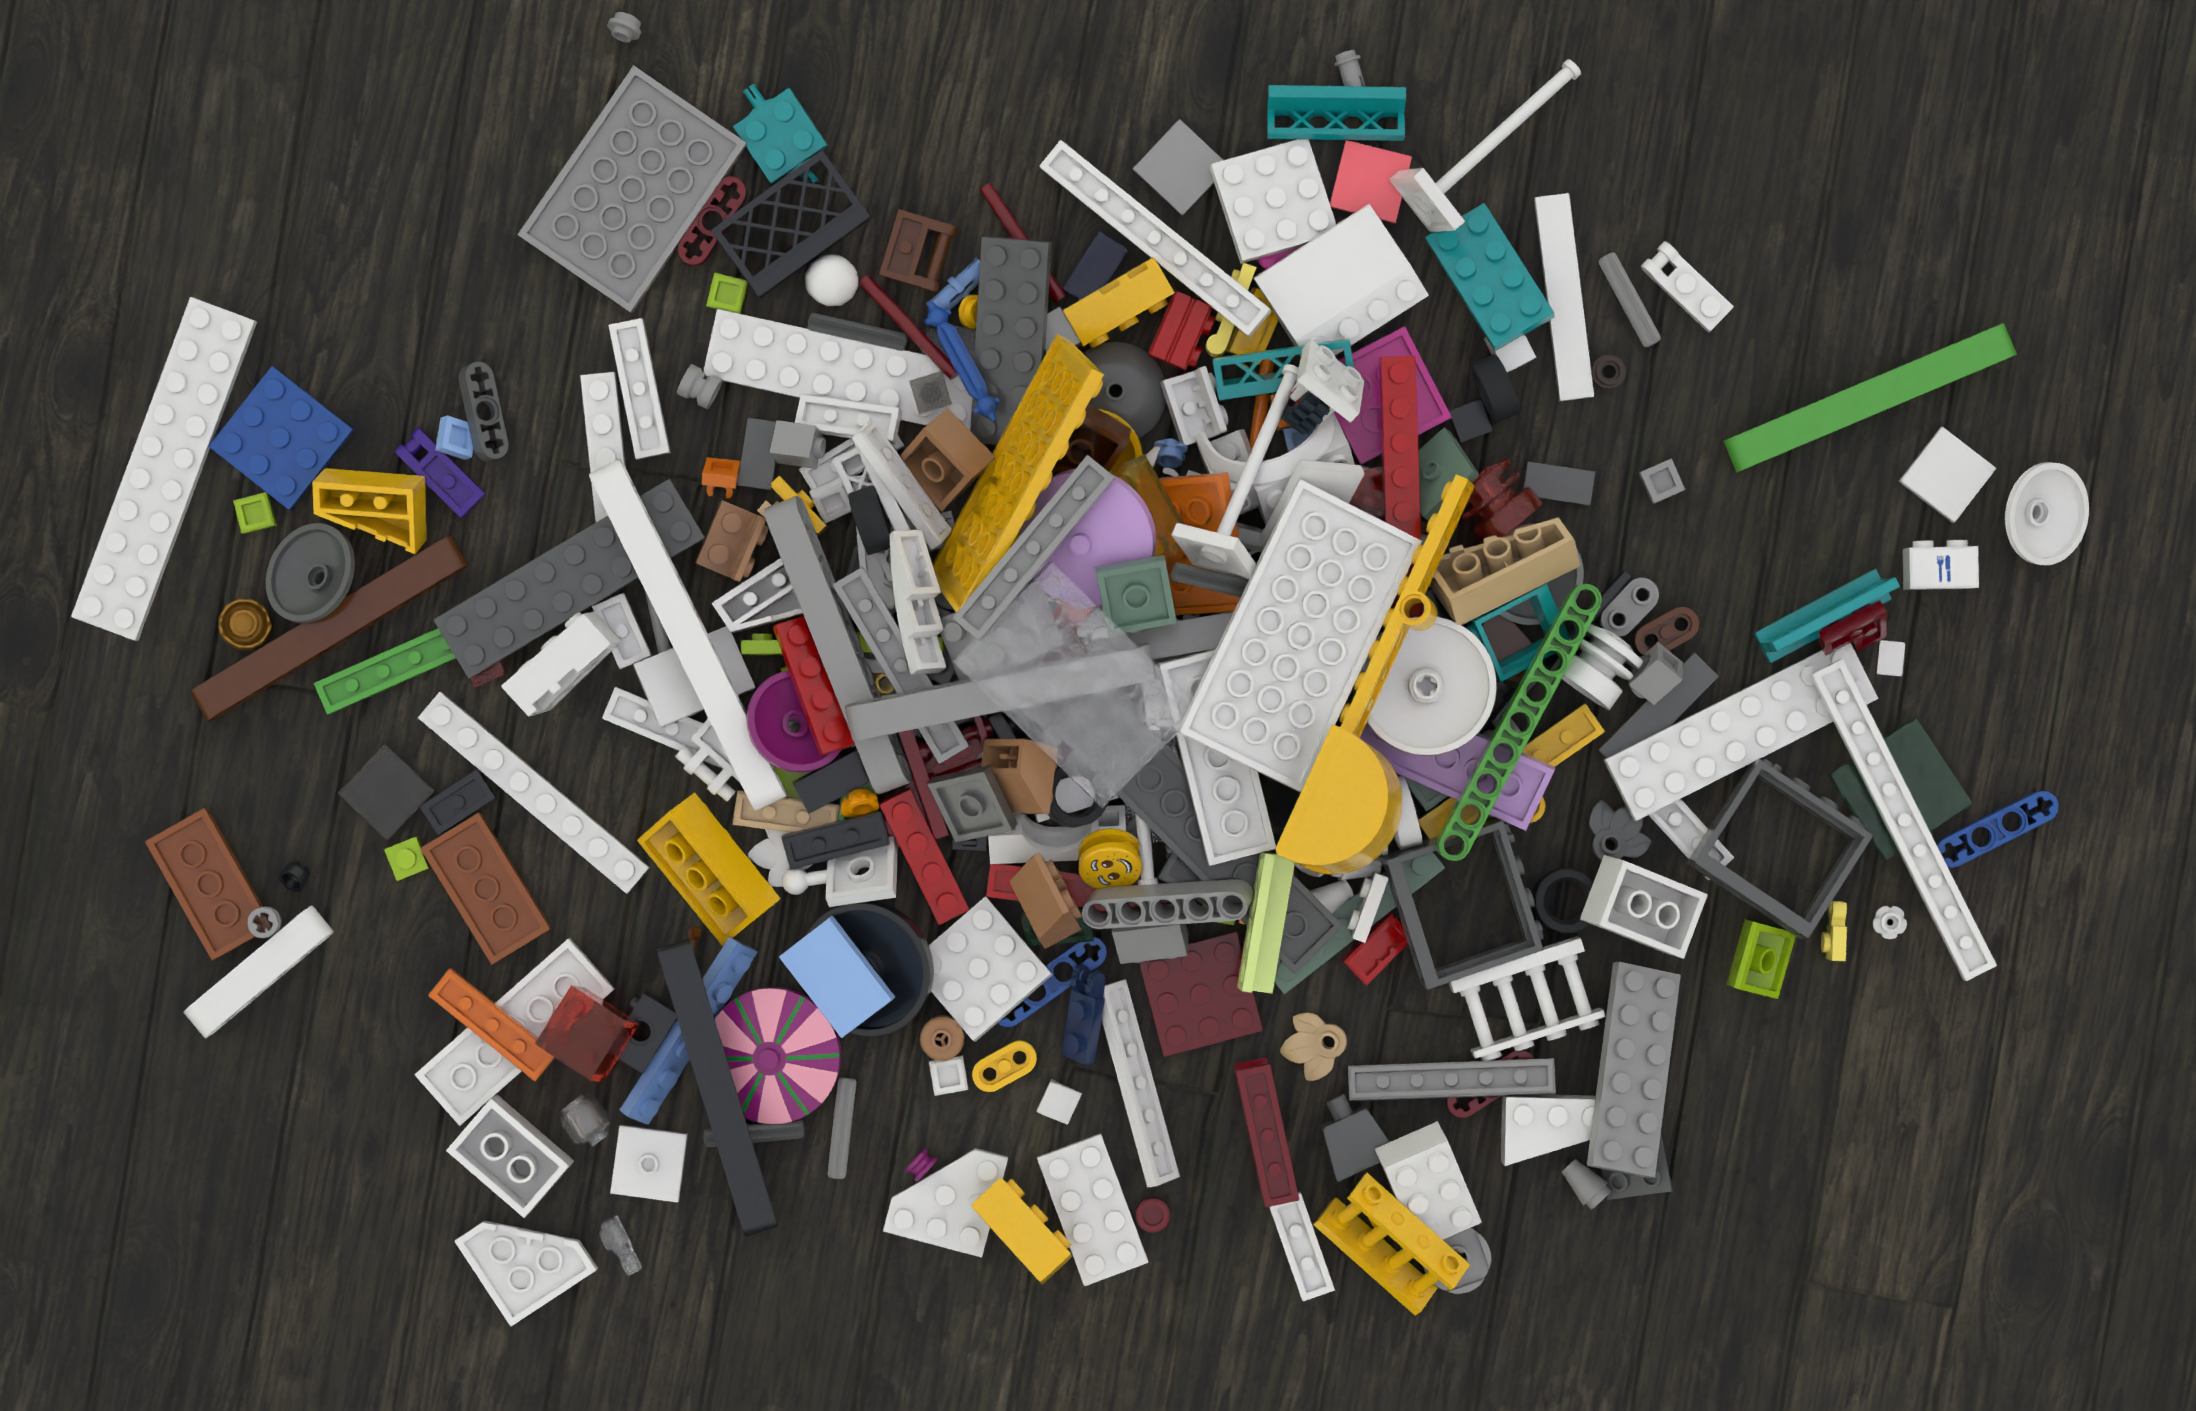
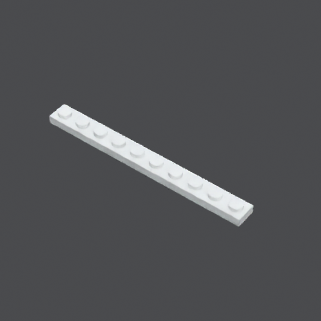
[1810,659,1997,981]

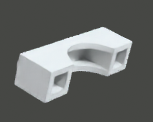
[988,805,1126,864]

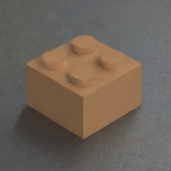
[900,408,996,512]

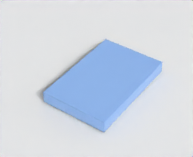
[779,915,895,1038]

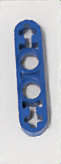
[1936,791,2059,868]
[998,936,1107,1027]

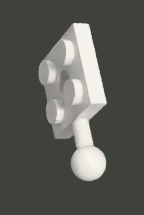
[782,836,898,907]

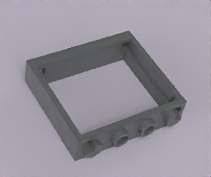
[1686,759,1873,939]
[1380,817,1544,990]

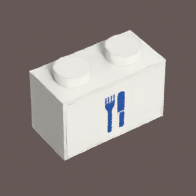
[1903,540,1979,590]

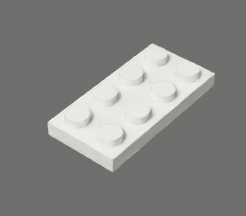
[1037,1133,1148,1286]

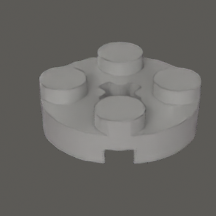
[1423,1227,1491,1294]

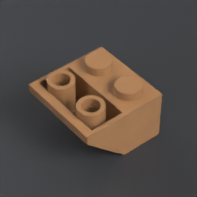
[981,739,1058,814]
[1009,852,1082,949]

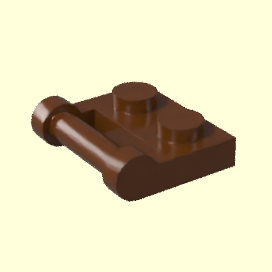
[879,209,958,293]

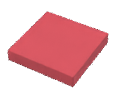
[1330,140,1412,224]

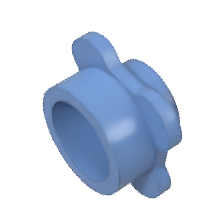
[1154,439,1188,468]

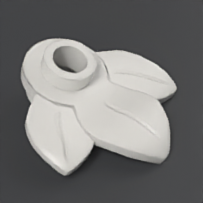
[748,829,812,887]

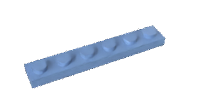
[620,936,758,1125]

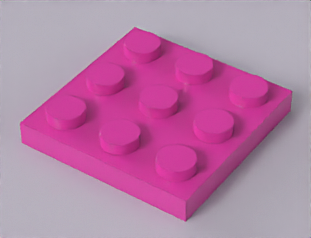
[1334,326,1452,465]

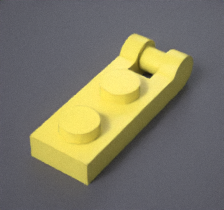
[1206,263,1256,358]

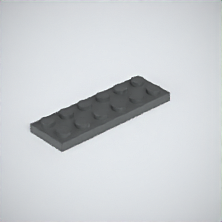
[970,236,1052,445]

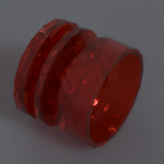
[1462,458,1543,543]

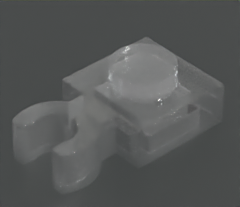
[599,1215,642,1276]

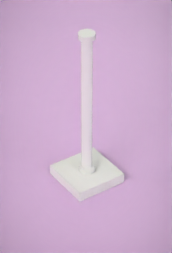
[1389,59,1581,232]
[1171,364,1299,579]

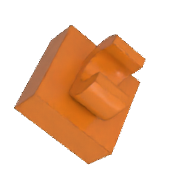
[702,457,741,498]

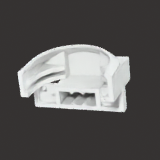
[1195,412,1355,525]

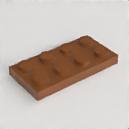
[145,808,273,961]
[420,812,552,965]

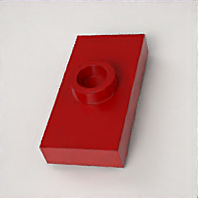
[1341,913,1408,986]

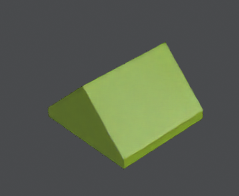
[1726,919,1796,999]

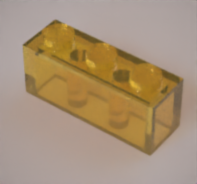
[1109,454,1185,562]

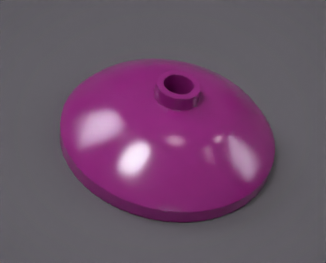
[746,671,841,773]

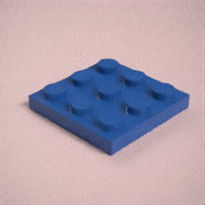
[209,366,355,510]

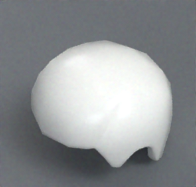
[805,254,858,306]

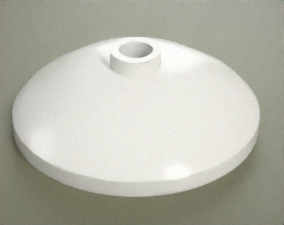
[2005,462,2089,565]

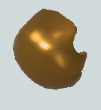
[218,598,272,650]

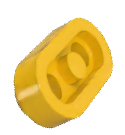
[972,1040,1037,1092]

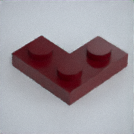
[1818,600,1887,656]

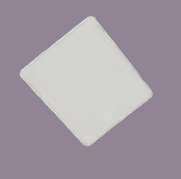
[1877,640,1905,676]

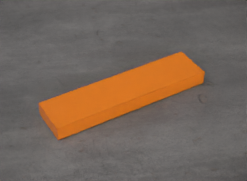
[428,968,558,1081]

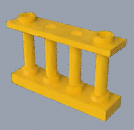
[1313,1173,1470,1316]

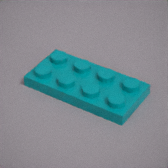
[1425,203,1555,351]

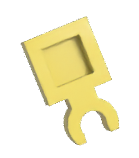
[1821,901,1847,961]

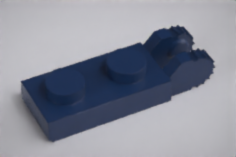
[1061,964,1106,1065]

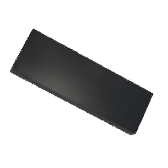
[781,810,890,870]

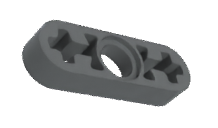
[459,362,509,462]

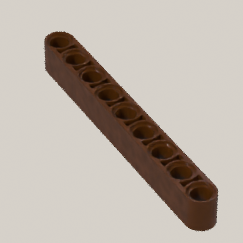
[190,536,469,722]

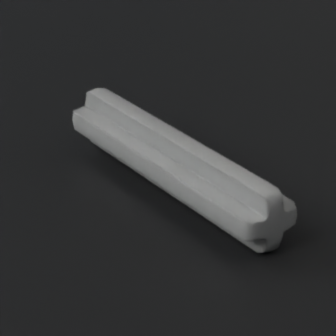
[1599,252,1661,347]
[827,1077,857,1179]

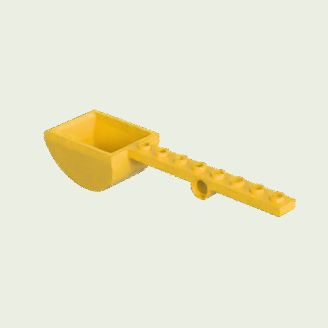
[1276,474,1475,875]

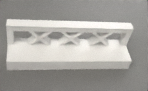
[832,443,910,583]

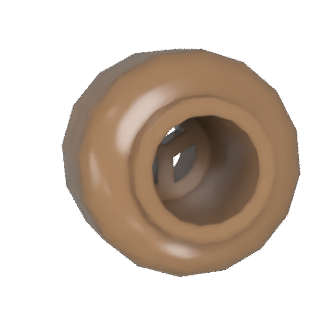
[920,1015,965,1061]

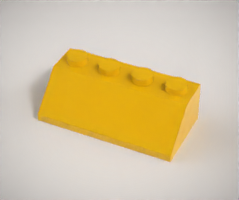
[637,792,781,946]

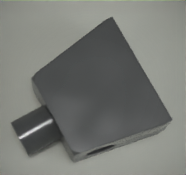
[1321,1094,1389,1182]

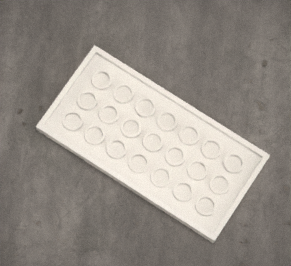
[1177,479,1422,792]

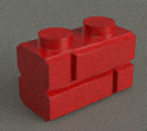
[1148,291,1216,372]

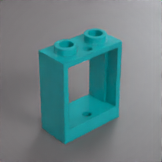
[1465,583,1570,682]

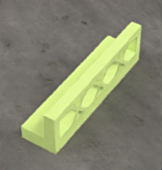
[1237,852,1295,994]

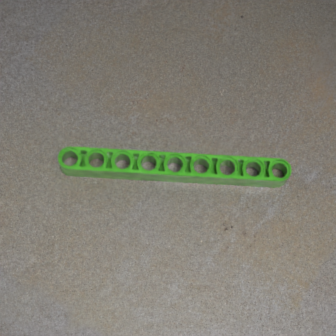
[1723,323,2017,473]
[1436,584,1602,861]

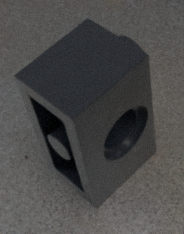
[607,991,677,1073]

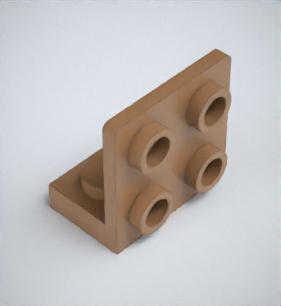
[694,500,769,582]

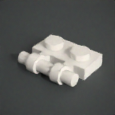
[675,719,740,802]

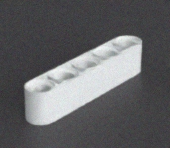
[183,905,334,1039]

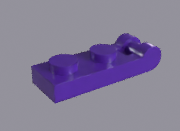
[394,427,486,518]

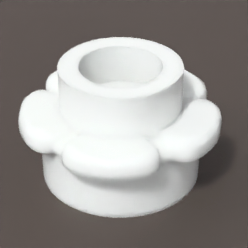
[1873,906,1907,939]

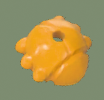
[840,788,879,817]

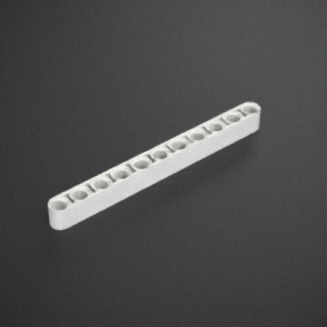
[589,459,787,811]

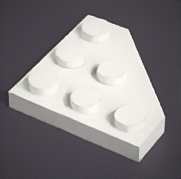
[883,1148,1008,1257]
[454,1221,598,1326]

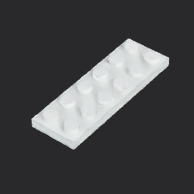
[1158,649,1276,866]
[414,938,615,1126]

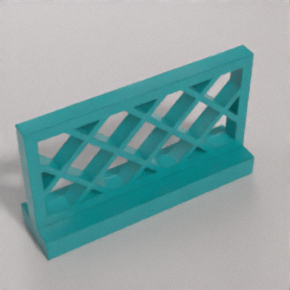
[1753,569,1900,663]

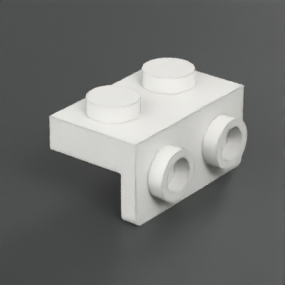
[1160,366,1228,446]

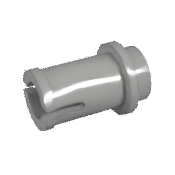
[1334,50,1367,87]

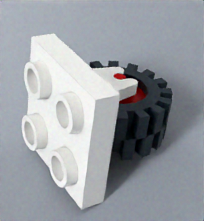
[1281,340,1364,435]

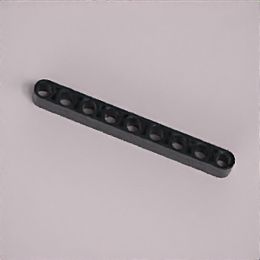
[657,938,778,1237]

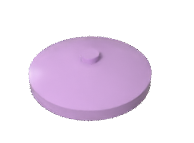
[1018,469,1156,606]

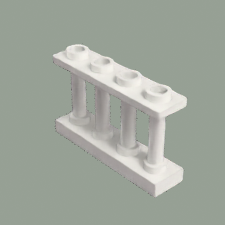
[1449,936,1605,1061]

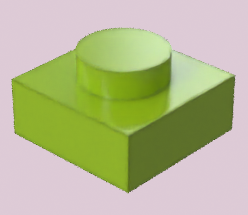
[384,836,431,881]

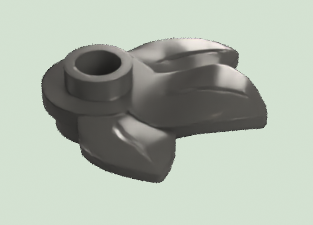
[1588,800,1652,861]

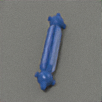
[924,301,1000,422]

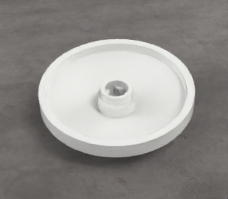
[1357,617,1496,755]

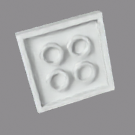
[1209,139,1336,264]
[929,896,1053,1042]

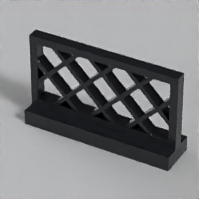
[711,150,871,299]

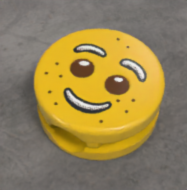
[1078,828,1142,889]

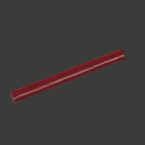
[980,182,1066,303]
[859,275,958,380]

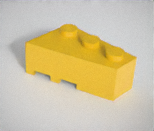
[1062,257,1175,349]
[312,468,427,554]
[971,1177,1072,1285]

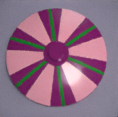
[715,987,842,1124]

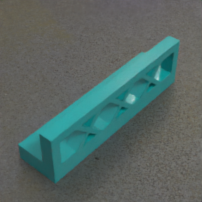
[1267,85,1406,141]
[1213,339,1355,400]

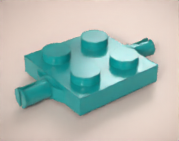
[733,84,829,189]

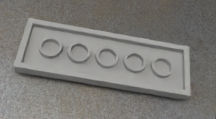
[1587,962,1681,1178]

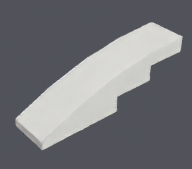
[889,529,946,675]

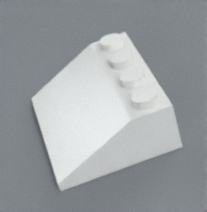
[1253,204,1429,357]

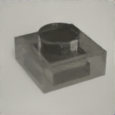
[909,371,952,415]

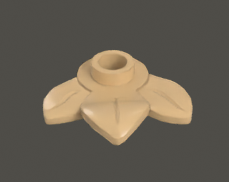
[1280,1012,1347,1081]

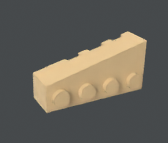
[1429,517,1580,625]

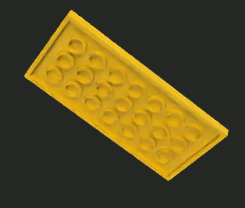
[932,334,1104,613]

